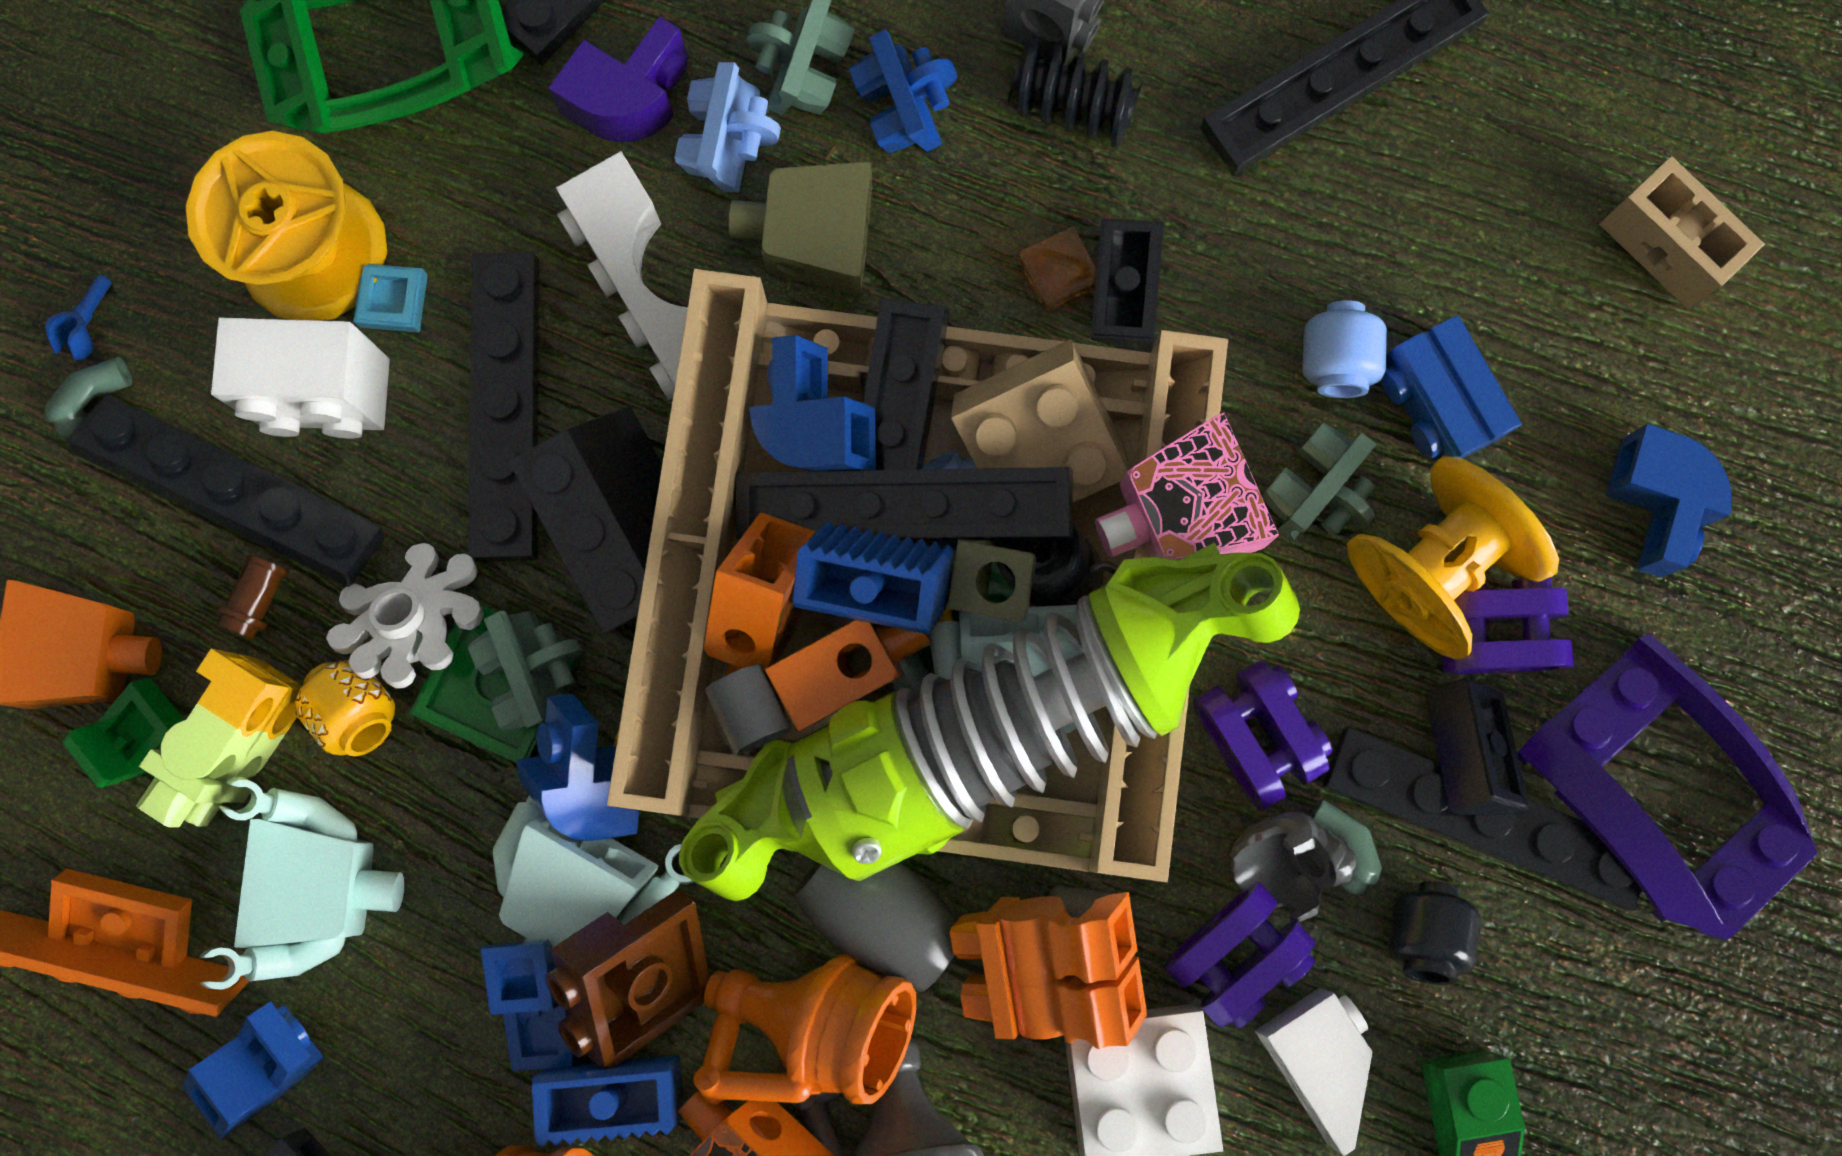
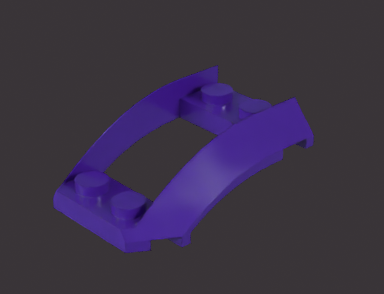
[1517,633,1818,941]

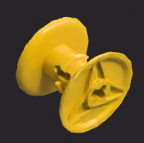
[186,131,388,321]
[1347,456,1559,660]

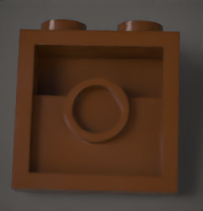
[545,889,710,1069]

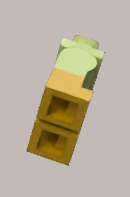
[136,648,302,827]

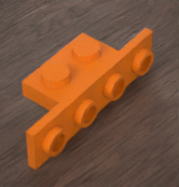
[0,868,248,1017]

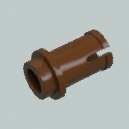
[215,554,287,640]

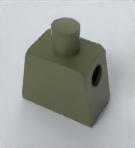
[729,162,873,296]

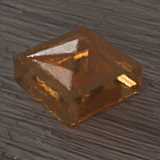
[1018,226,1097,312]

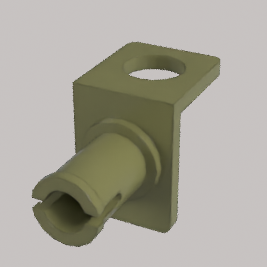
[912,539,1036,622]

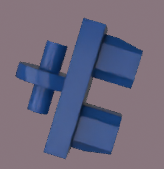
[849,29,958,153]

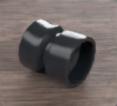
[996,524,1103,607]

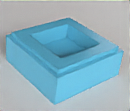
[353,264,428,333]

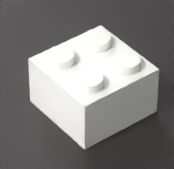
[211,318,390,439]
[1064,1004,1223,1156]

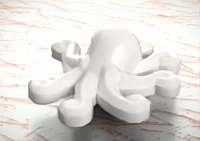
[326,543,484,689]

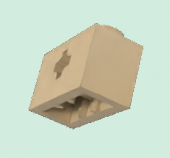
[1599,156,1765,310]

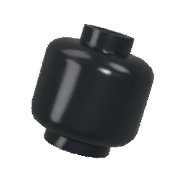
[1388,881,1481,985]

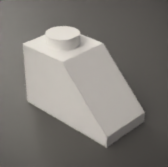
[1255,988,1372,1156]

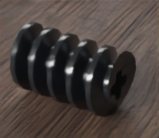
[1007,35,1144,148]

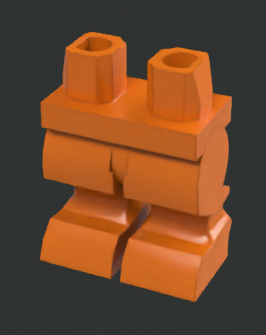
[950,892,1147,1049]

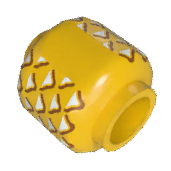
[295,660,395,757]

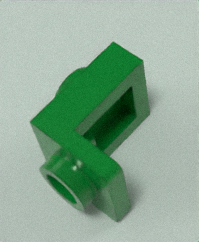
[62,677,184,788]

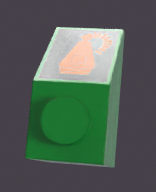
[1420,1049,1525,1156]

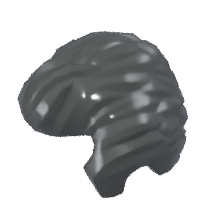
[1229,812,1356,922]

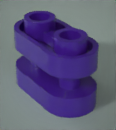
[1441,578,1574,675]
[1193,660,1333,811]
[1163,881,1316,1029]

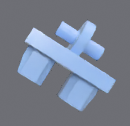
[674,62,781,193]

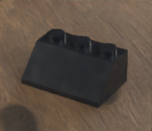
[508,406,662,634]

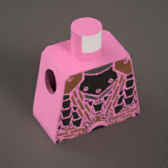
[1095,413,1279,560]

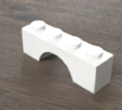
[556,151,688,401]

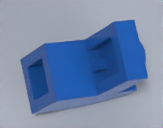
[749,335,876,471]
[1605,423,1732,578]
[517,693,639,841]
[182,1001,323,1140]

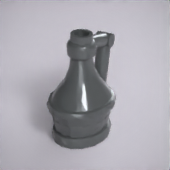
[792,1039,984,1156]

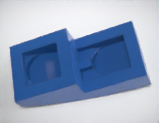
[481,940,584,1071]

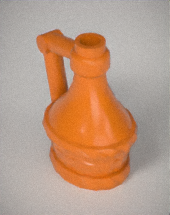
[693,954,916,1104]

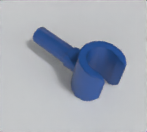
[45,275,112,360]

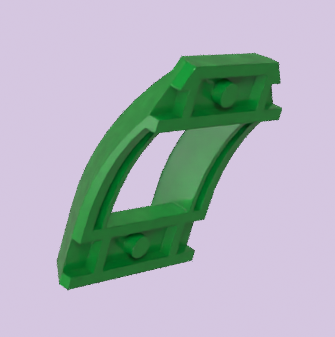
[239,0,524,134]

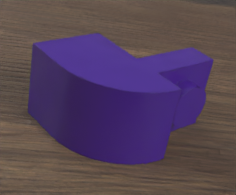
[548,16,688,142]

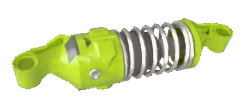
[679,543,1300,901]

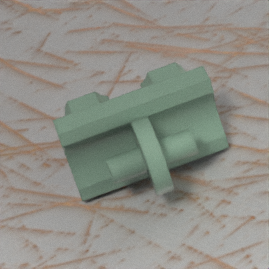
[746,0,855,116]
[1261,423,1377,542]
[468,611,583,731]

